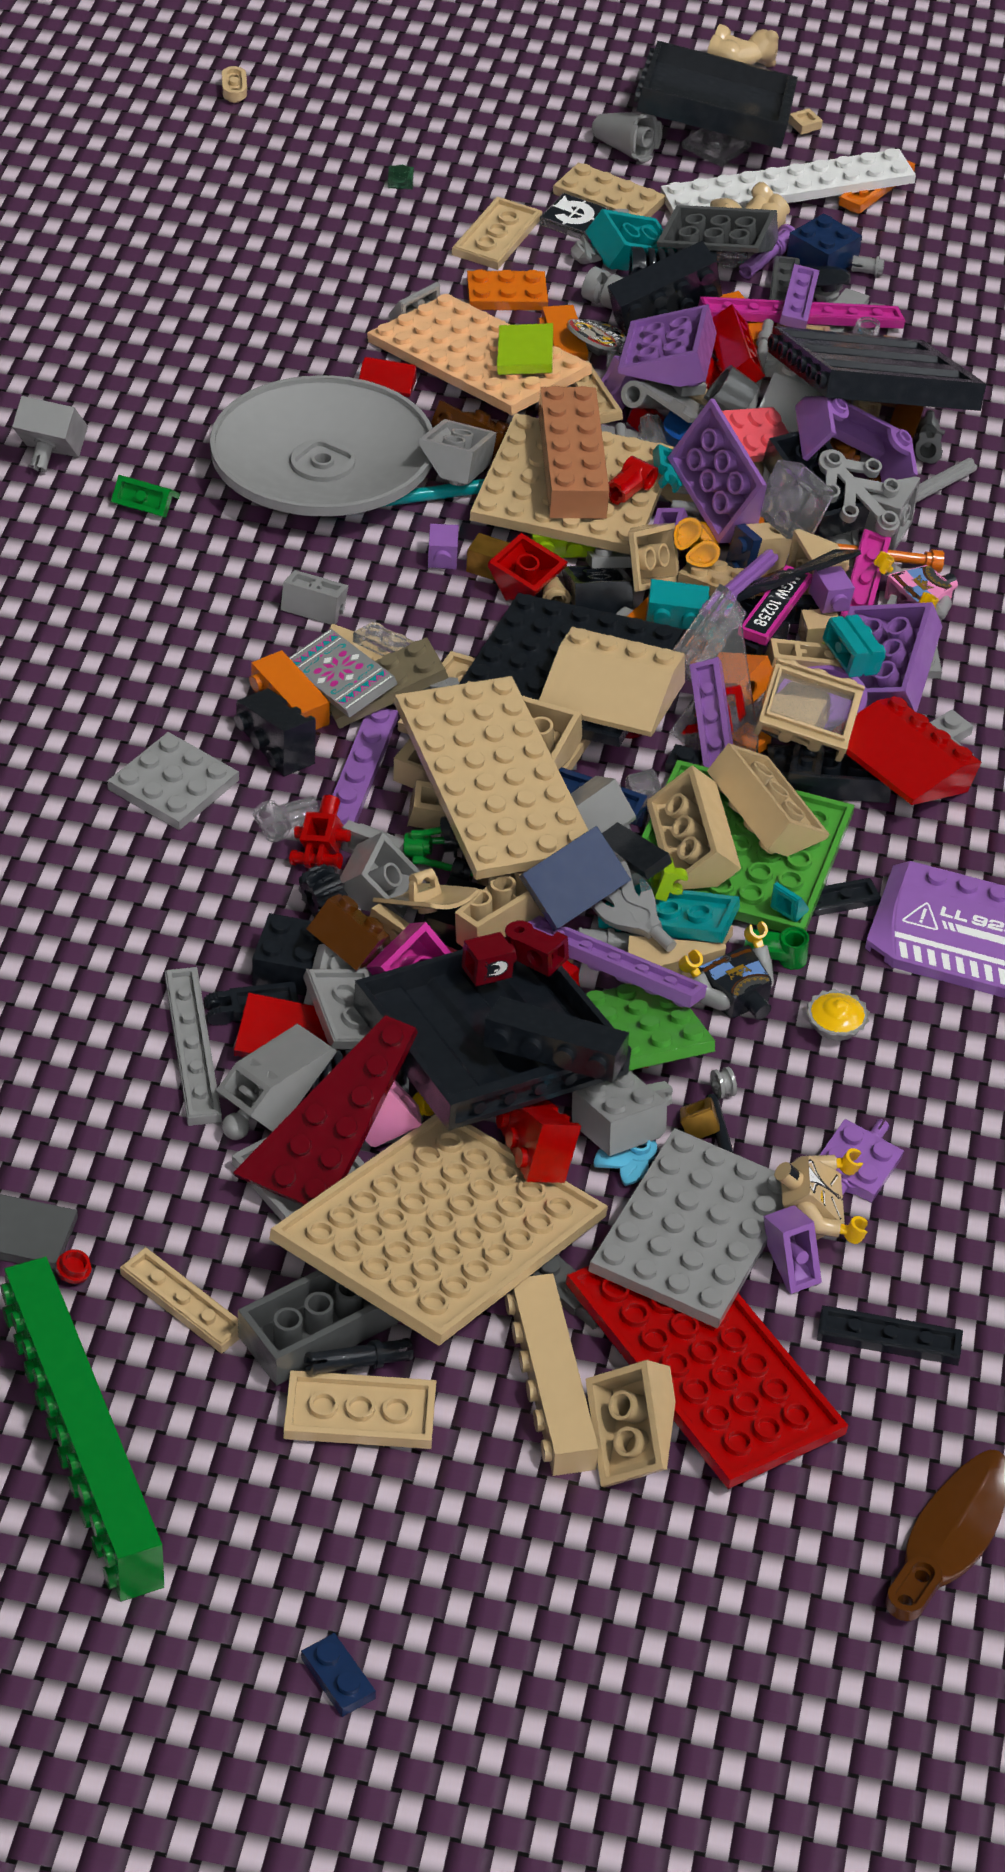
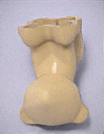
[707,24,779,67]
[710,182,790,229]

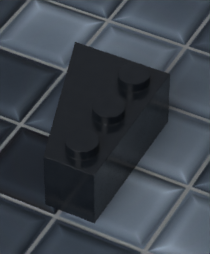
[234,688,316,777]

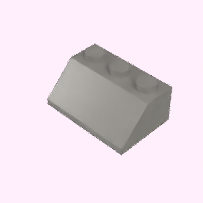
[419,419,497,486]

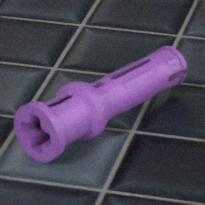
[739,224,795,279]

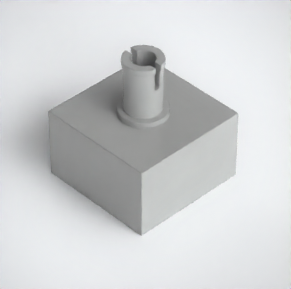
[12,396,88,472]

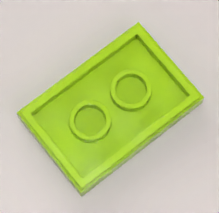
[497,323,554,375]

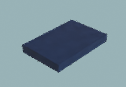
[519,826,631,931]

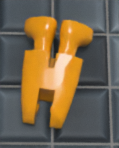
[674,517,720,567]

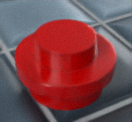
[55,1249,92,1284]

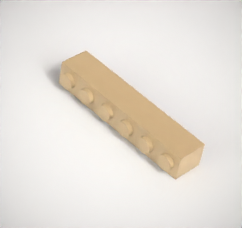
[505,1273,599,1476]

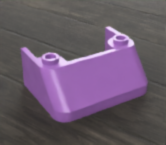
[795,396,918,482]

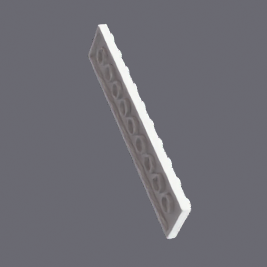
[661,149,916,215]

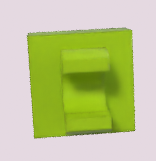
[650,858,688,901]

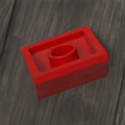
[488,533,568,601]

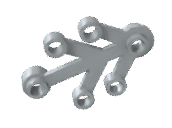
[818,449,900,537]

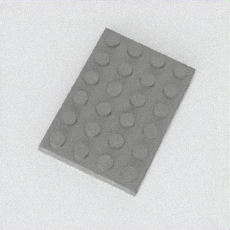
[588,1128,784,1328]

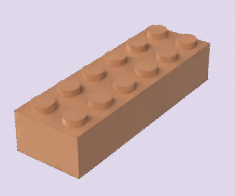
[538,386,609,519]

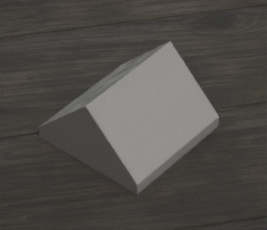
[571,776,636,833]

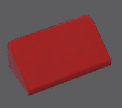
[359,357,417,397]

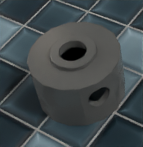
[699,365,758,412]

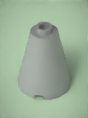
[592,112,662,162]

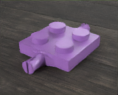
[820,1119,904,1203]

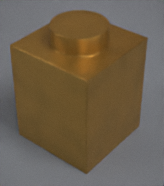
[466,533,510,581]

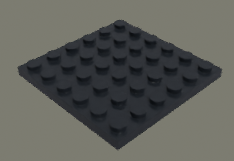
[459,593,683,747]

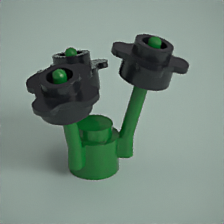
[404,816,474,881]

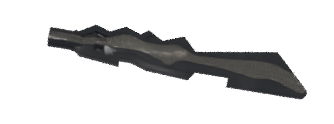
[729,549,861,605]

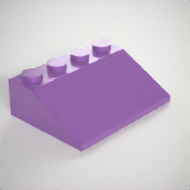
[618,304,717,387]
[667,399,767,543]
[847,602,943,712]

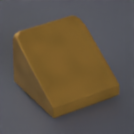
[680,1097,720,1139]

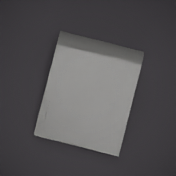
[621,380,701,423]

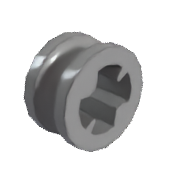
[710,1067,737,1099]

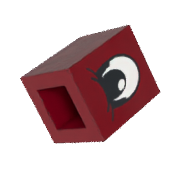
[462,932,517,986]

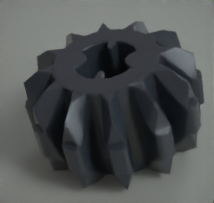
[298,864,348,918]

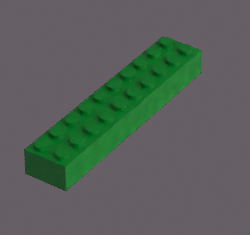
[0,1256,164,1602]

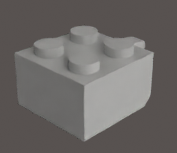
[572,1071,673,1156]

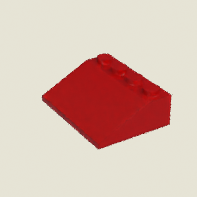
[831,696,982,805]

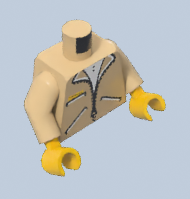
[774,1148,868,1244]

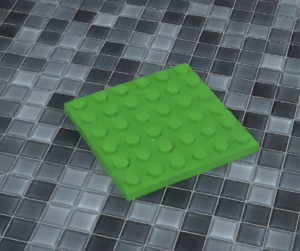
[637,760,855,932]

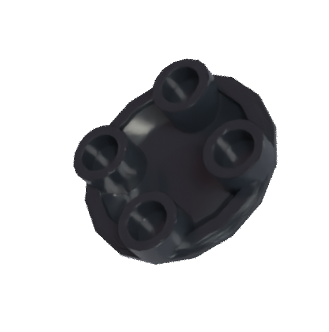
[812,265,851,292]

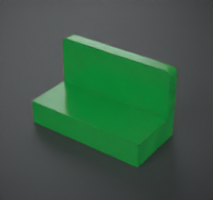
[111,475,180,518]

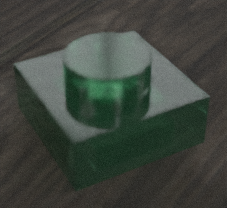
[388,165,414,189]

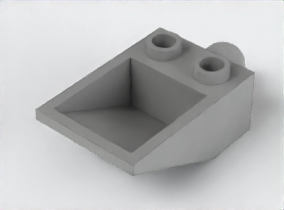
[216,1024,337,1140]

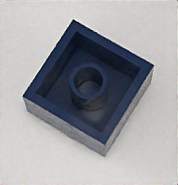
[787,213,862,269]

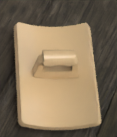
[372,868,479,914]

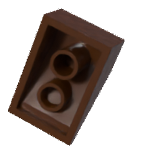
[306,894,391,971]

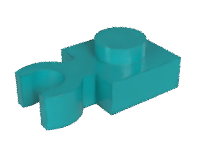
[652,444,682,493]

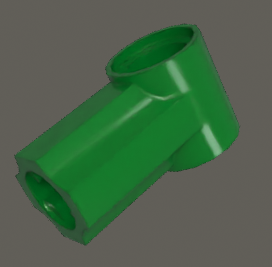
[745,927,809,970]

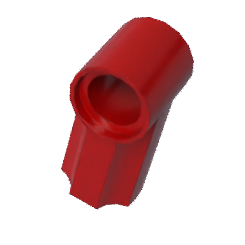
[608,456,658,505]

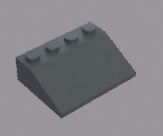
[657,205,778,253]

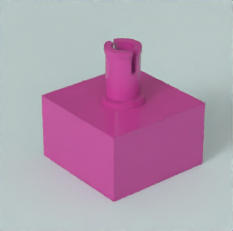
[366,922,451,975]

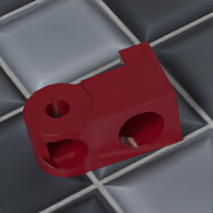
[505,920,569,977]

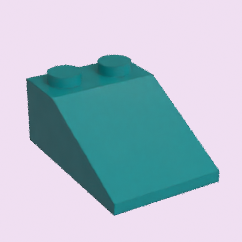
[585,209,677,271]

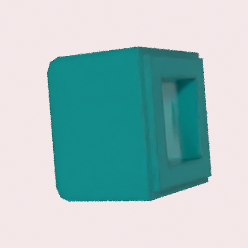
[771,882,809,922]

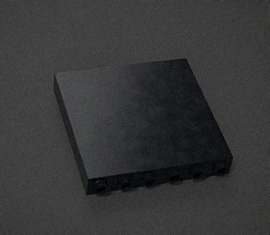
[634,41,798,149]

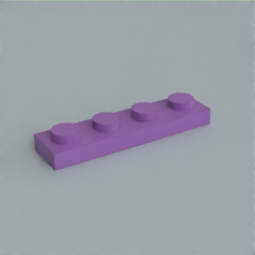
[779,264,820,329]
[690,657,733,768]

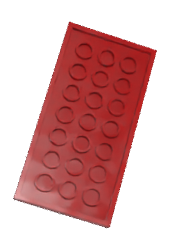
[565,1266,849,1489]

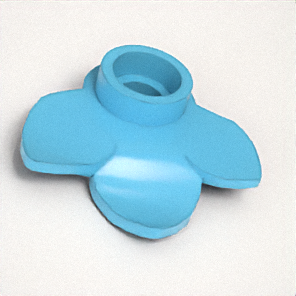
[593,1140,657,1186]

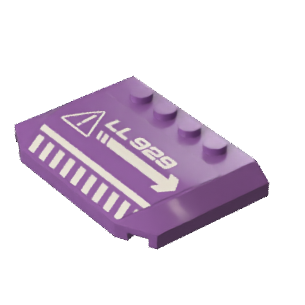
[865,861,1005,998]

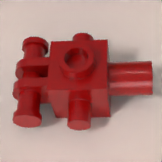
[289,795,351,869]

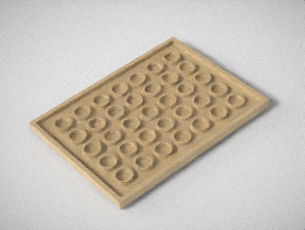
[269,1114,608,1346]

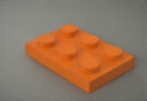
[467,269,548,310]

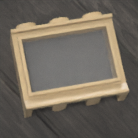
[753,658,865,762]

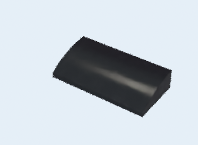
[766,744,891,803]

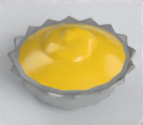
[806,989,870,1041]

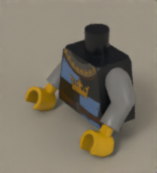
[678,921,774,1020]

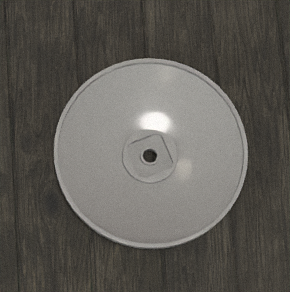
[210,375,432,516]

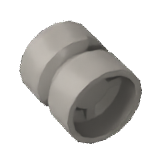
[581,266,623,310]

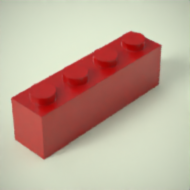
[713,304,765,383]

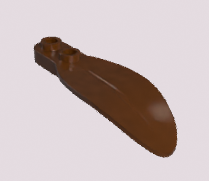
[885,1450,1005,1621]

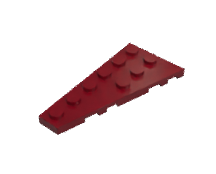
[233,1015,418,1206]

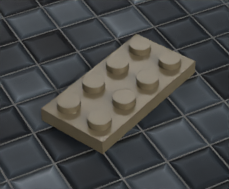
[330,637,449,728]

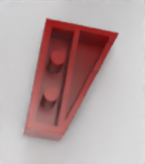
[496,1100,581,1183]

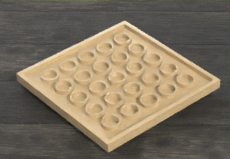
[470,413,675,555]

